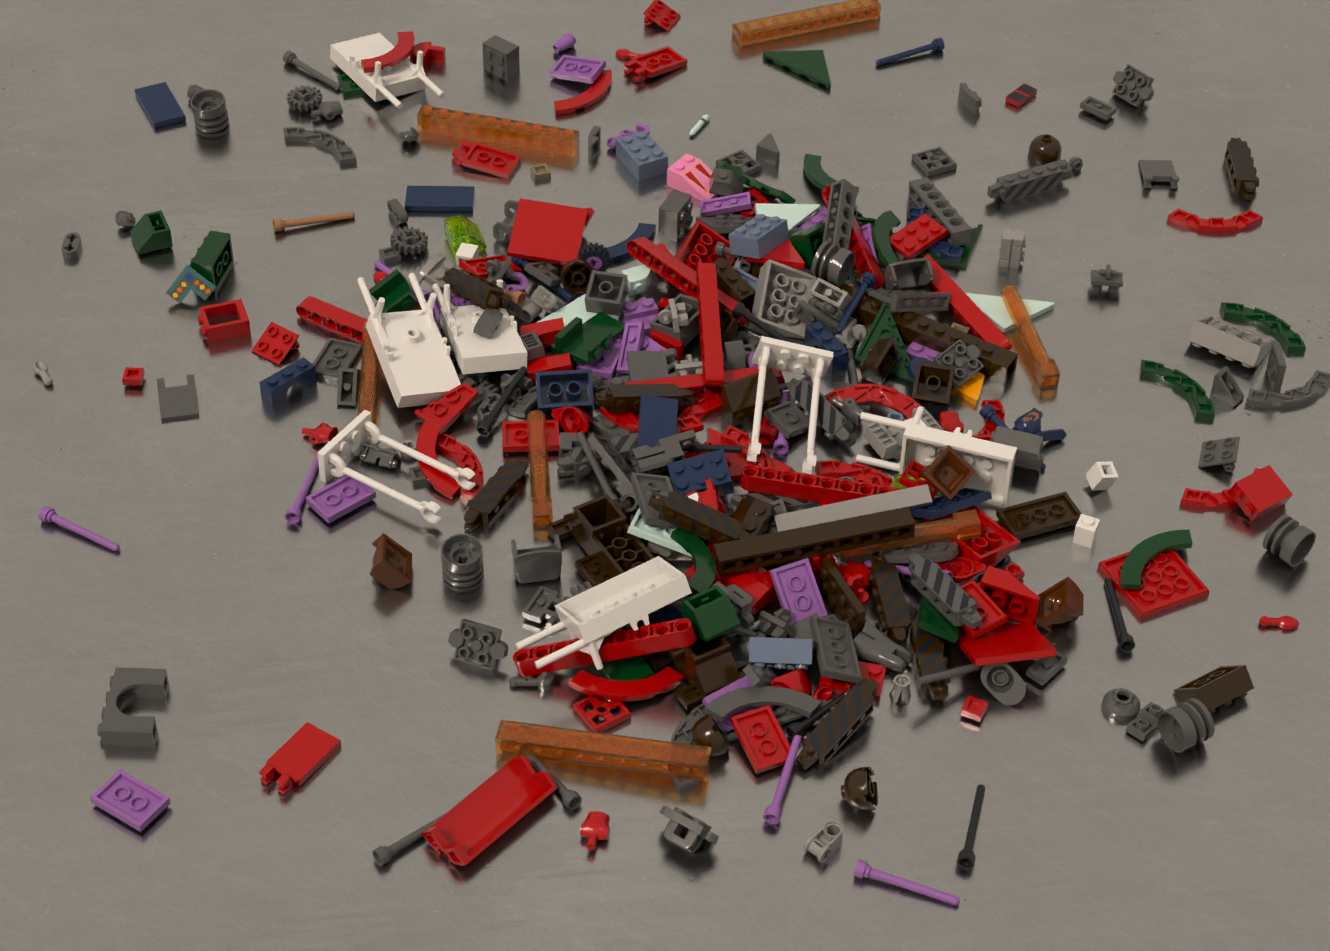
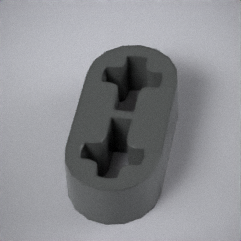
[387,198,408,225]
[62,233,81,260]
[477,393,501,421]

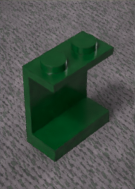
[369,269,419,313]
[555,317,613,365]

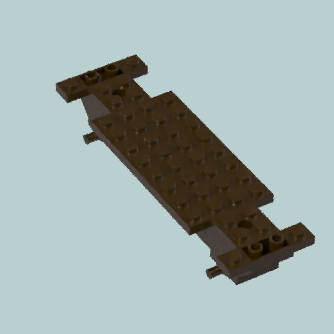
[546,494,751,710]

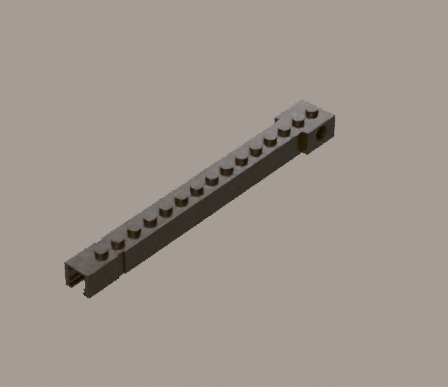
[752,263,1018,384]

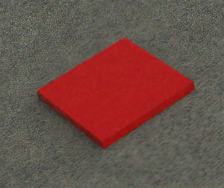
[507,198,588,265]
[1098,550,1210,620]
[956,622,1056,666]

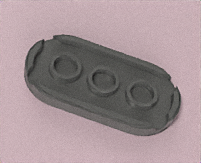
[879,537,959,563]

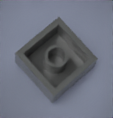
[482,35,520,81]
[658,190,693,241]
[585,270,629,316]

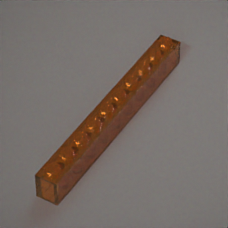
[732,0,881,47]
[417,105,579,156]
[495,720,712,781]

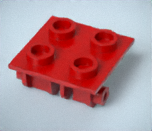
[643,0,681,32]
[251,322,300,365]

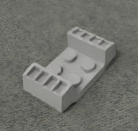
[864,406,944,460]

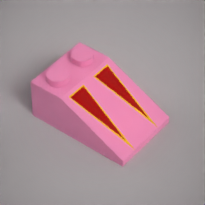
[667,153,719,200]

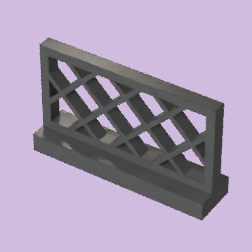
[868,289,951,312]

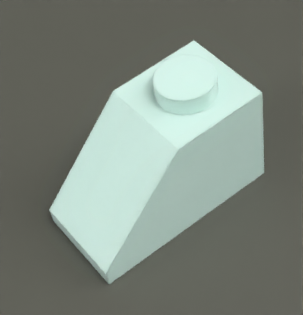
[621,264,654,296]

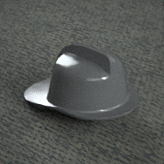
[980,663,1026,705]

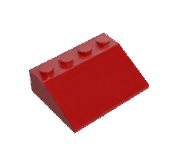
[674,220,736,273]
[922,505,1021,575]
[685,545,778,615]

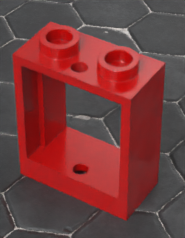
[197,299,251,343]

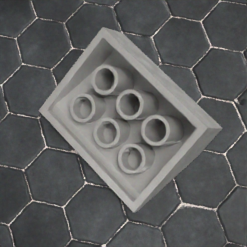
[749,259,817,339]
[1187,315,1276,368]

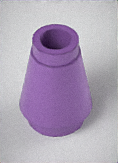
[553,33,576,53]

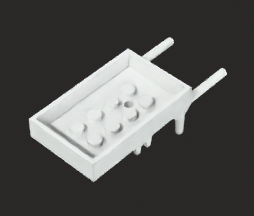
[330,33,445,109]
[357,273,461,408]
[432,279,527,374]
[856,406,1017,509]
[515,556,692,670]

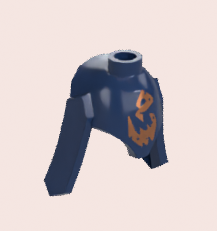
[1012,408,1067,442]

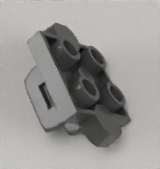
[1112,64,1154,108]
[932,339,984,389]
[711,581,754,629]
[448,619,509,670]
[659,805,719,853]

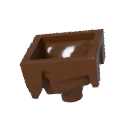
[919,445,976,500]
[370,533,412,589]
[1037,577,1084,632]

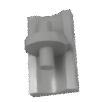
[530,285,565,314]
[658,298,689,333]
[835,319,867,349]
[674,354,703,376]

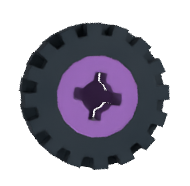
[578,242,609,272]

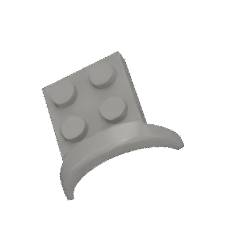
[417,254,463,294]

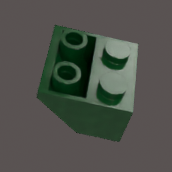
[130,210,173,254]
[682,585,741,642]

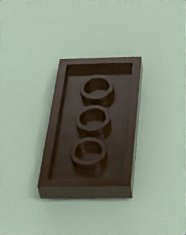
[996,491,1082,540]
[818,557,866,639]

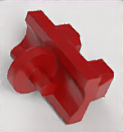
[842,572,869,605]

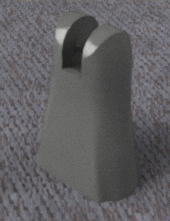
[853,623,914,673]

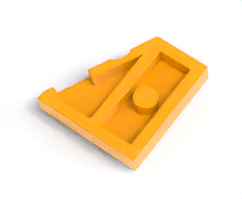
[951,372,985,406]

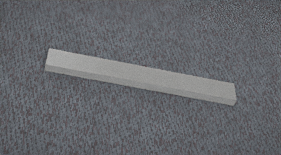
[774,484,932,532]

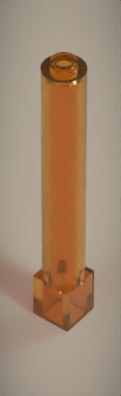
[1000,286,1061,389]
[357,322,380,425]
[527,410,553,528]
[834,509,981,559]

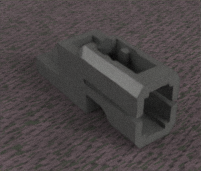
[629,430,696,474]

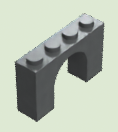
[990,426,1044,476]
[97,667,169,747]

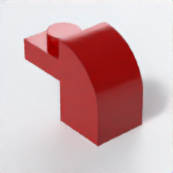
[410,42,446,69]

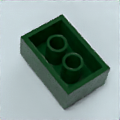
[190,230,234,293]

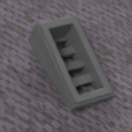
[520,331,545,361]

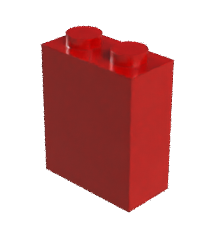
[1229,465,1293,522]

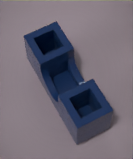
[804,321,849,374]
[259,357,317,407]

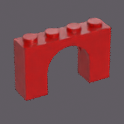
[519,317,573,386]

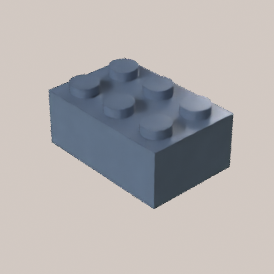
[616,131,668,182]
[729,214,789,259]
[749,637,814,670]

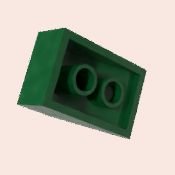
[790,222,825,269]

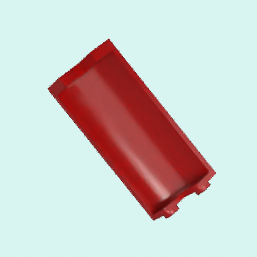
[421,755,558,866]

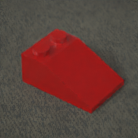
[980,565,1040,626]

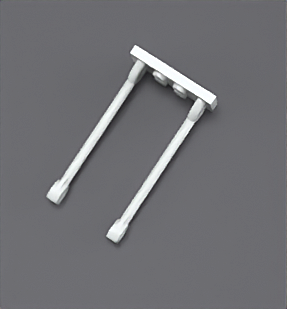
[747,336,833,474]
[317,410,476,524]

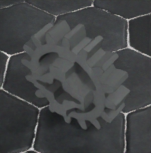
[287,85,322,111]
[390,227,428,255]

